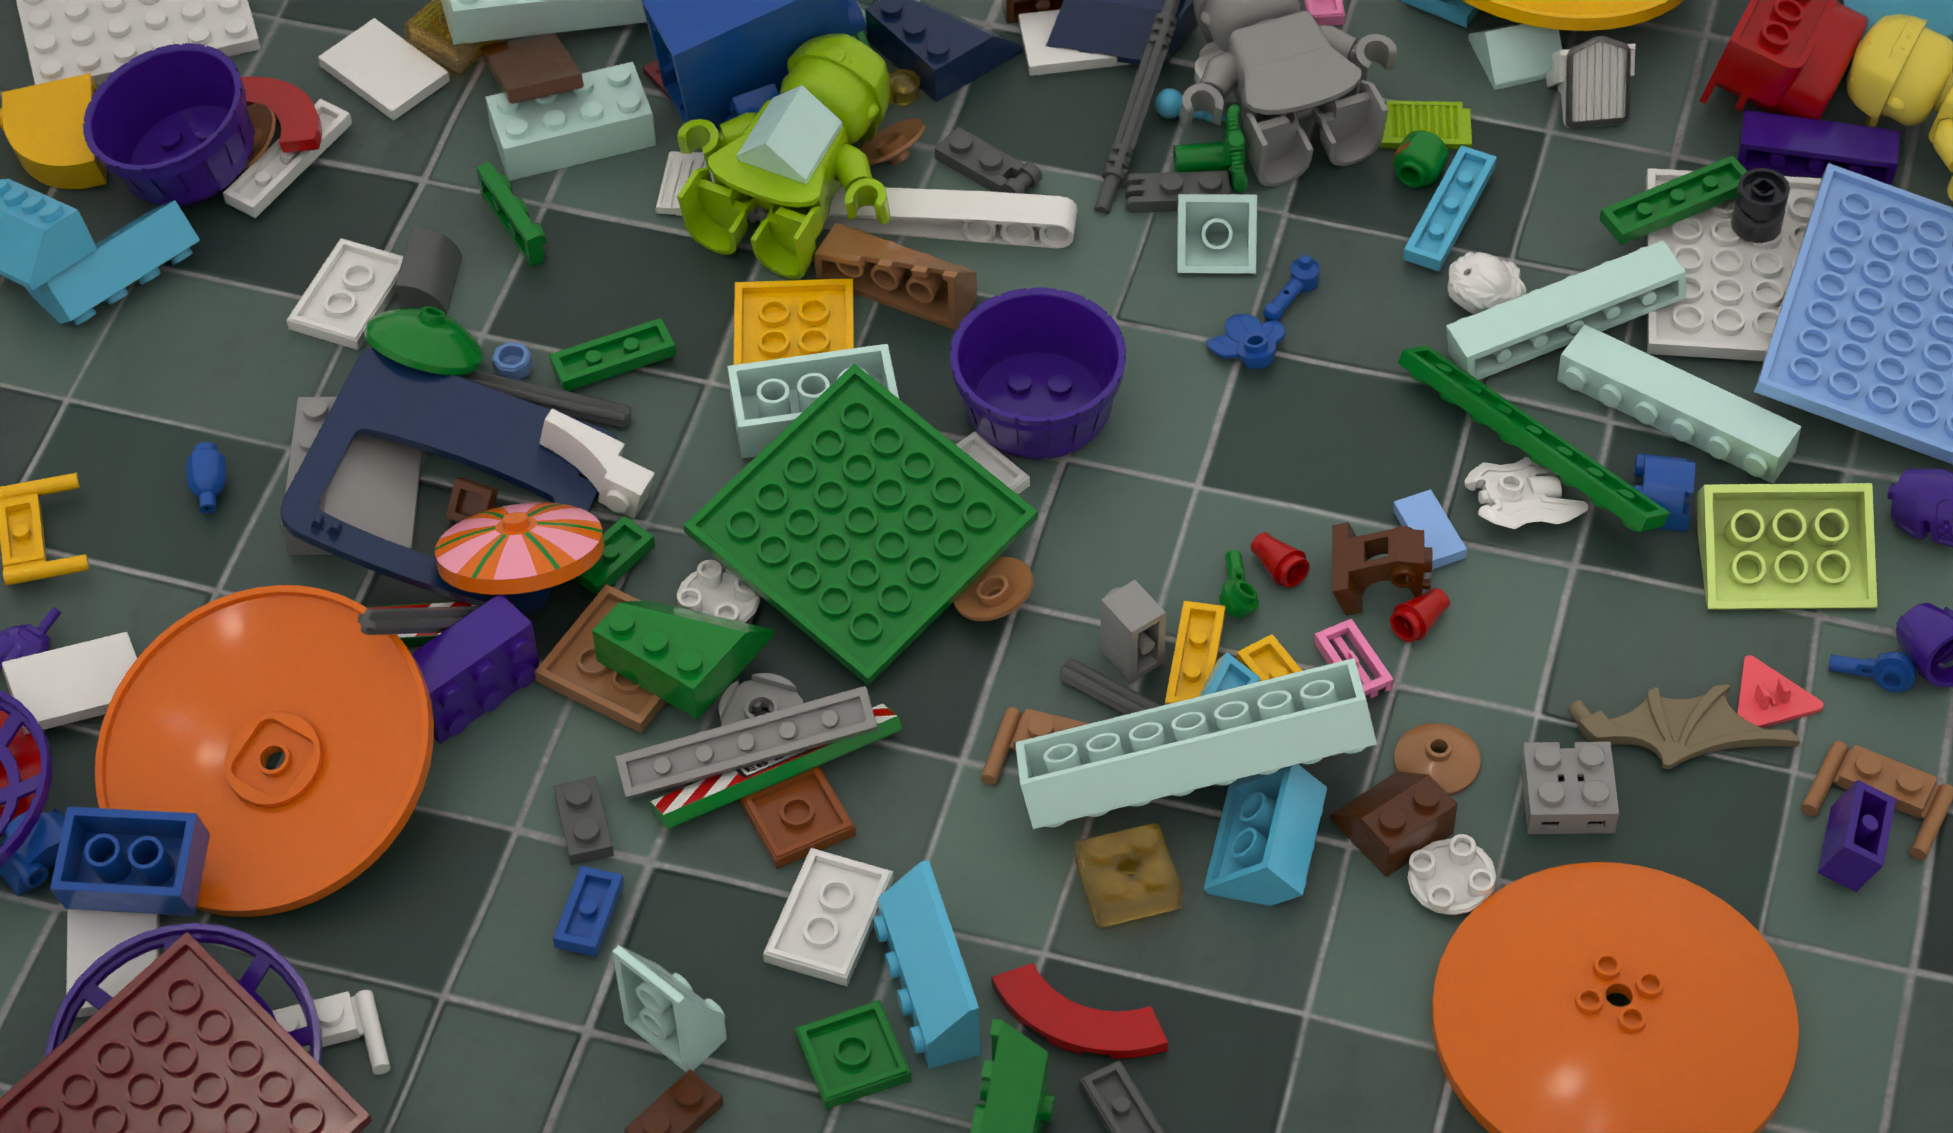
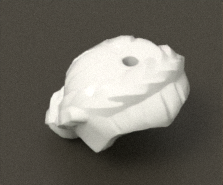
[1447,252,1527,314]

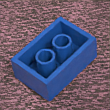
[50,806,210,916]

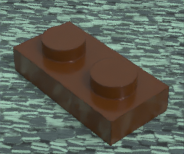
[625,1069,723,1133]

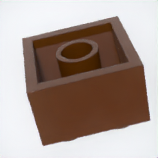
[1330,771,1458,877]

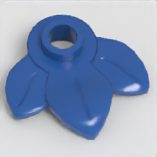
[1206,314,1285,369]

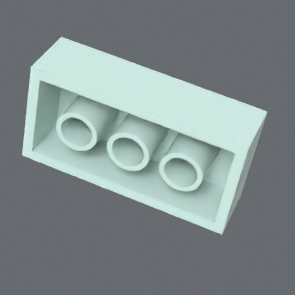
[485,62,656,181]
[727,344,899,459]

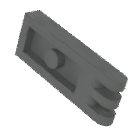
[1124,170,1230,213]

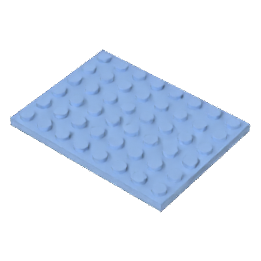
[1754,163,1953,465]

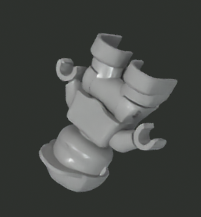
[1180,0,1397,187]

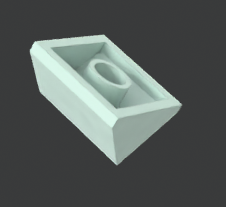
[1468,23,1562,90]
[736,85,843,184]
[1177,194,1257,274]

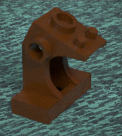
[1332,522,1433,616]

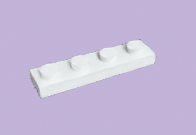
[223,99,352,218]

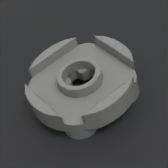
[718,673,803,726]

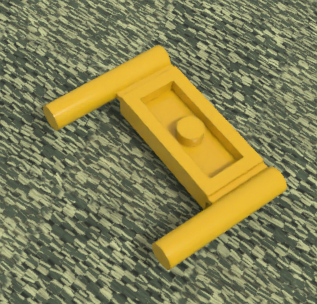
[0,472,90,586]

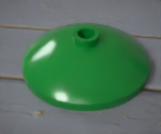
[364,306,484,375]

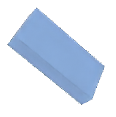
[1393,489,1467,570]

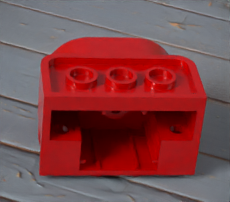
[1699,0,1869,120]

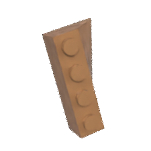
[814,223,977,330]

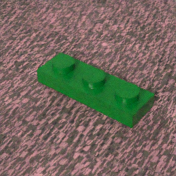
[476,162,547,267]
[549,318,676,391]

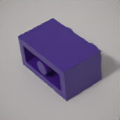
[1817,780,1896,892]

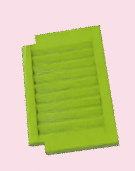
[1379,100,1472,149]

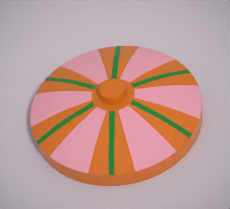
[435,502,604,595]

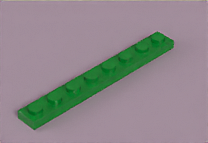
[1398,345,1670,532]

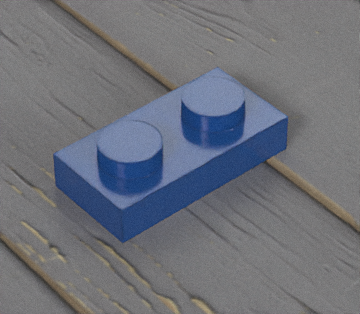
[553,866,624,957]

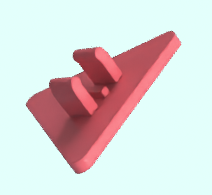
[1737,655,1824,728]

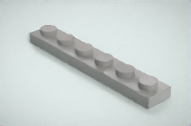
[615,686,878,800]

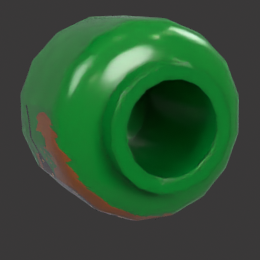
[1392,130,1449,188]

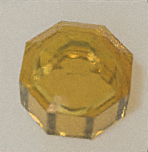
[888,68,921,105]

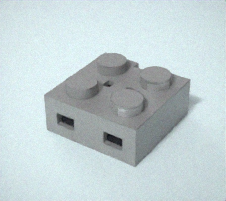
[1520,742,1619,834]

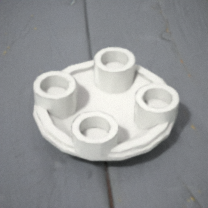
[677,560,760,623]
[1407,834,1496,915]

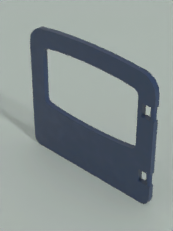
[280,348,618,615]

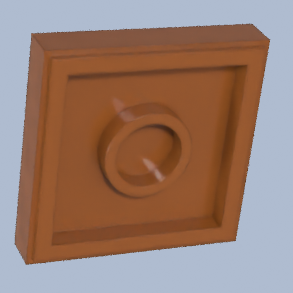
[740,766,856,869]

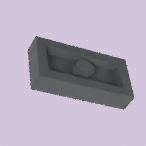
[553,776,614,865]

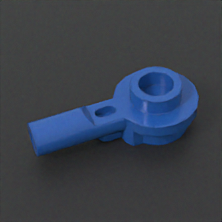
[1829,651,1917,692]

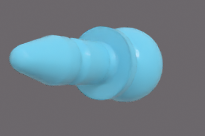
[1155,88,1226,122]

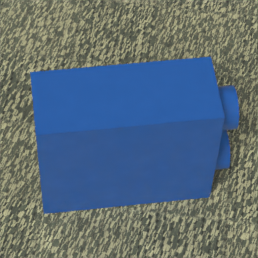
[642,0,866,130]

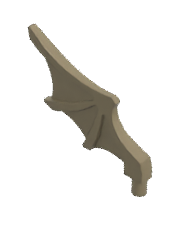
[1568,684,1800,769]

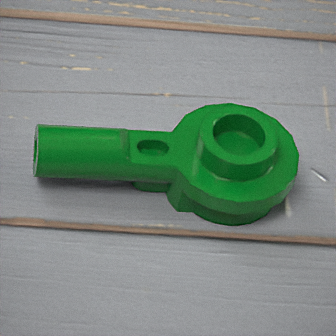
[1219,550,1259,618]

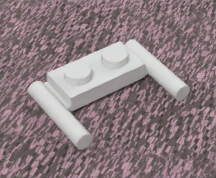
[272,990,390,1075]

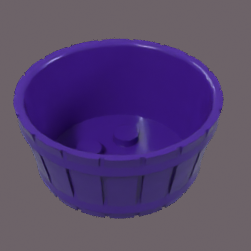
[83,43,254,206]
[950,287,1126,459]

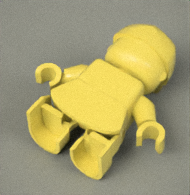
[1846,14,1953,201]

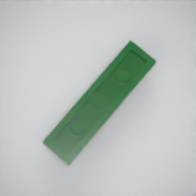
[1599,155,1747,245]

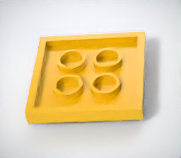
[734,278,854,365]

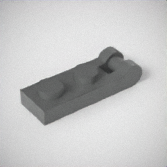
[934,126,1042,194]

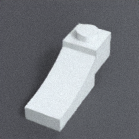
[539,409,655,519]

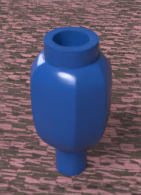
[186,442,226,514]

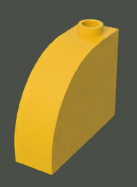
[0,73,107,189]

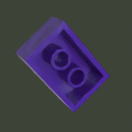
[412,595,539,744]

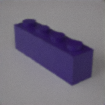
[1737,110,1900,186]

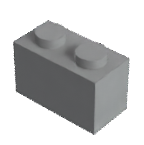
[1100,580,1166,683]

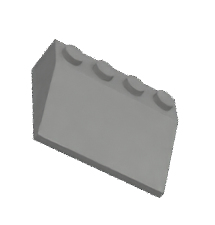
[281,397,423,555]

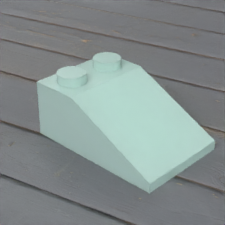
[612,945,727,1072]

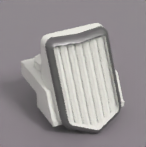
[1546,36,1636,129]

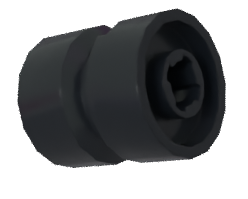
[1731,168,1790,243]

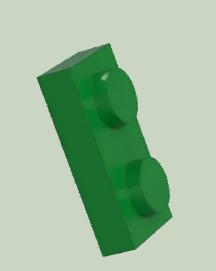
[573,516,655,596]

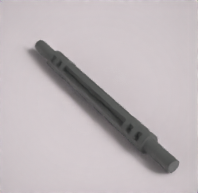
[1094,0,1181,214]

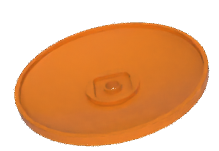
[94,585,434,917]
[1431,862,1799,1133]

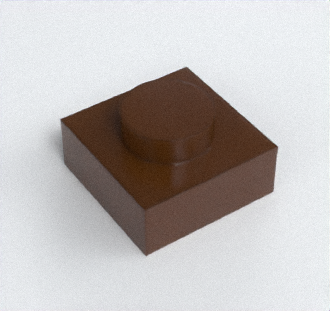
[445,477,498,522]

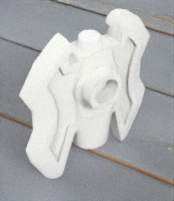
[1464,457,1588,529]

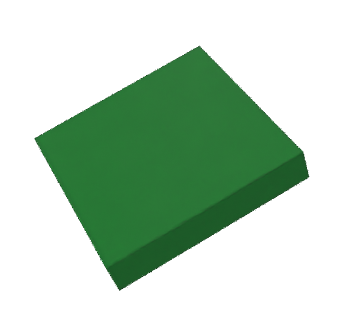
[795,1000,911,1110]

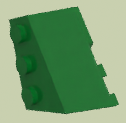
[592,600,775,720]
[970,1018,1056,1133]

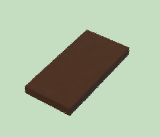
[481,33,584,104]

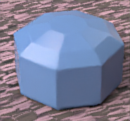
[492,342,533,380]

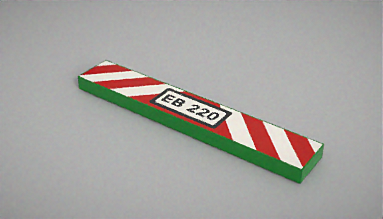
[649,703,902,829]

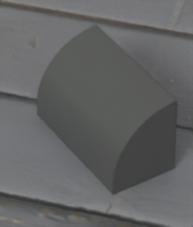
[396,227,462,315]

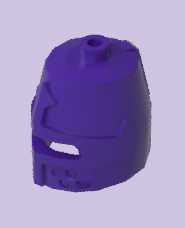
[1887,469,1953,547]
[1896,603,1953,687]

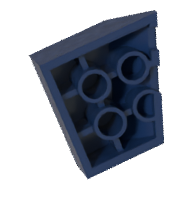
[865,0,1024,102]
[1046,0,1198,69]

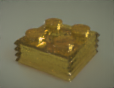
[403,0,500,73]
[1075,823,1183,927]

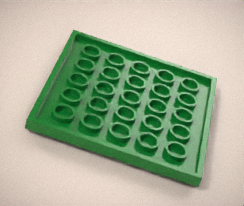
[684,363,1038,686]

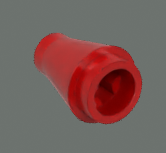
[1251,532,1310,588]
[1390,588,1450,642]

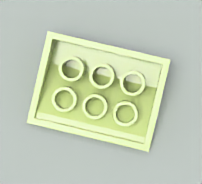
[1696,483,1878,610]

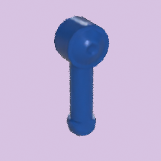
[1263,255,1320,321]

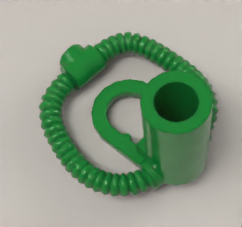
[1173,104,1249,193]

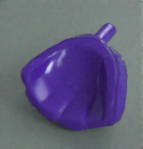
[0,607,62,670]

